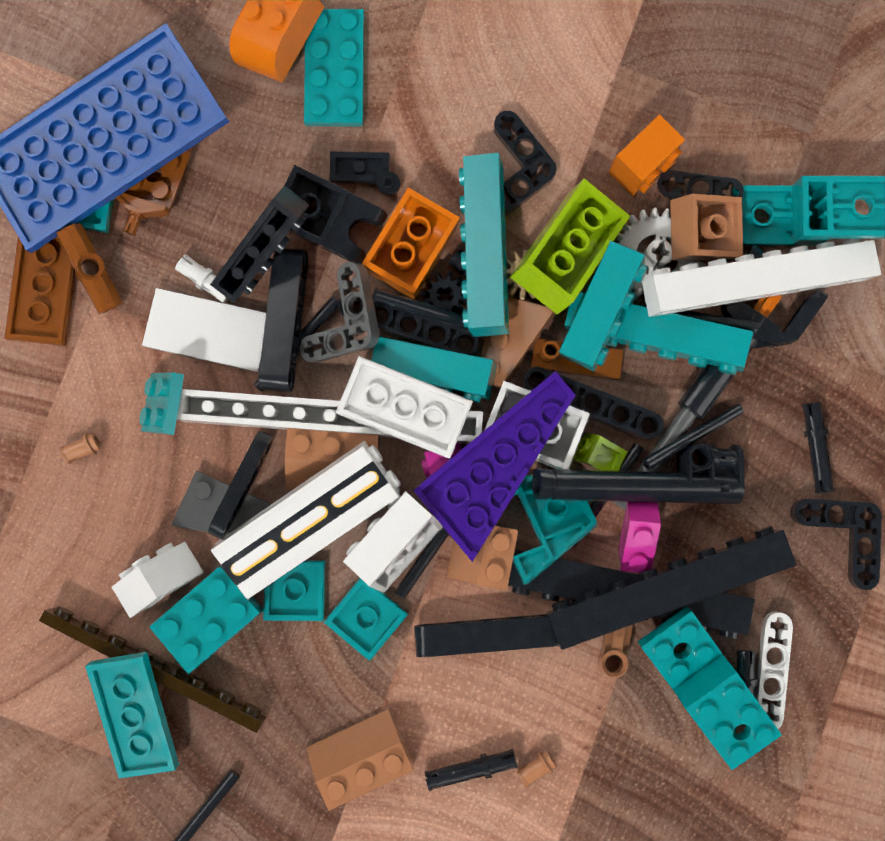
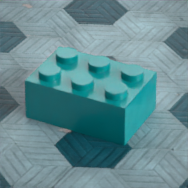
[149,566,263,674]

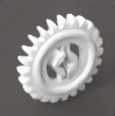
[615,207,705,303]

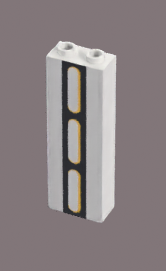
[211,441,401,599]

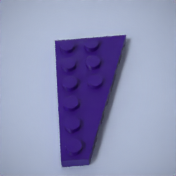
[413,371,576,562]

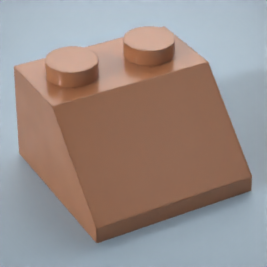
[670,194,743,261]
[447,526,518,591]

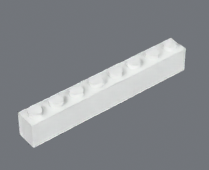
[642,239,881,317]

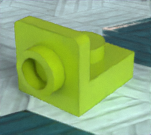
[574,433,628,471]

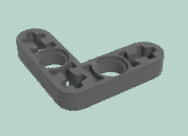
[300,262,379,362]

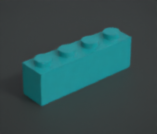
[559,241,648,372]
[371,337,497,403]

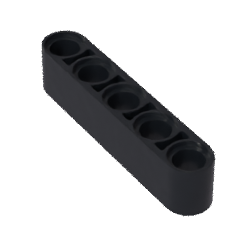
[258,248,308,392]
[338,291,479,356]
[522,367,664,440]
[414,614,558,657]

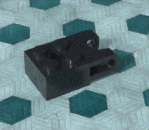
[284,165,388,264]

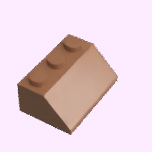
[285,428,380,490]
[306,708,414,811]

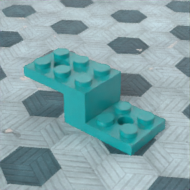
[730,176,885,246]
[637,606,782,770]

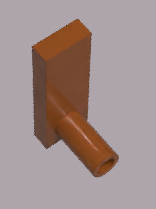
[531,338,624,380]

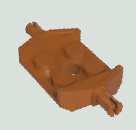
[116,149,192,236]

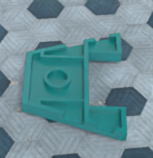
[513,475,597,585]

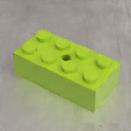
[510,178,630,314]

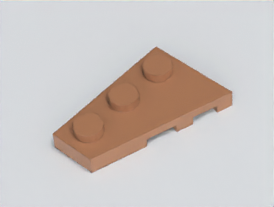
[480,297,555,388]

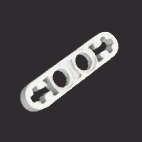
[755,611,793,729]

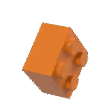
[608,114,685,197]

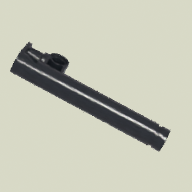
[532,443,745,504]

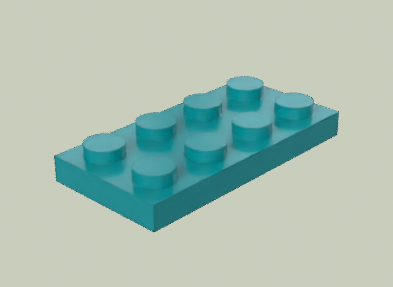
[304,9,364,127]
[85,652,179,779]

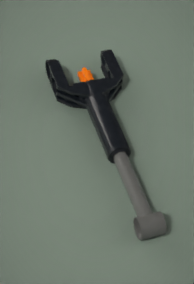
[612,244,828,511]

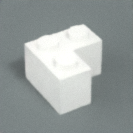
[112,542,204,618]

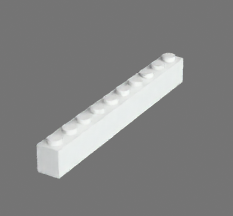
[177,389,483,444]

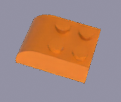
[229,0,324,83]
[362,187,460,300]

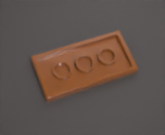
[4,237,76,346]

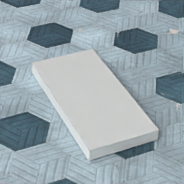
[142,288,266,373]
[336,356,473,459]

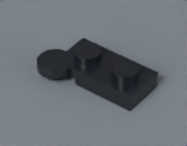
[329,151,401,196]

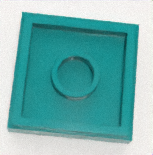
[263,560,326,621]
[323,578,409,661]

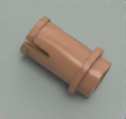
[59,433,101,464]
[516,751,557,787]

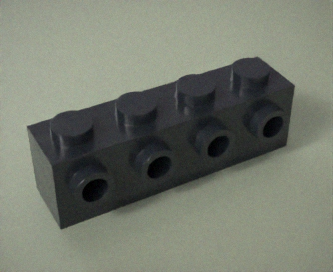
[210,186,309,303]

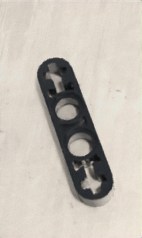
[208,430,274,540]

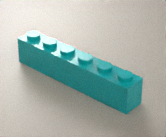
[459,152,509,337]
[564,292,753,375]

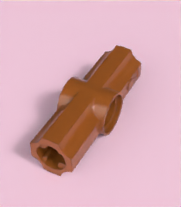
[56,223,123,315]

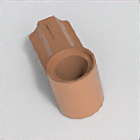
[598,625,633,678]

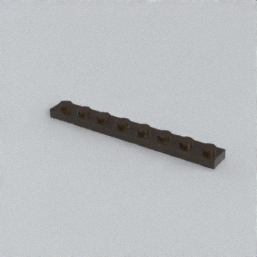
[39,606,266,733]

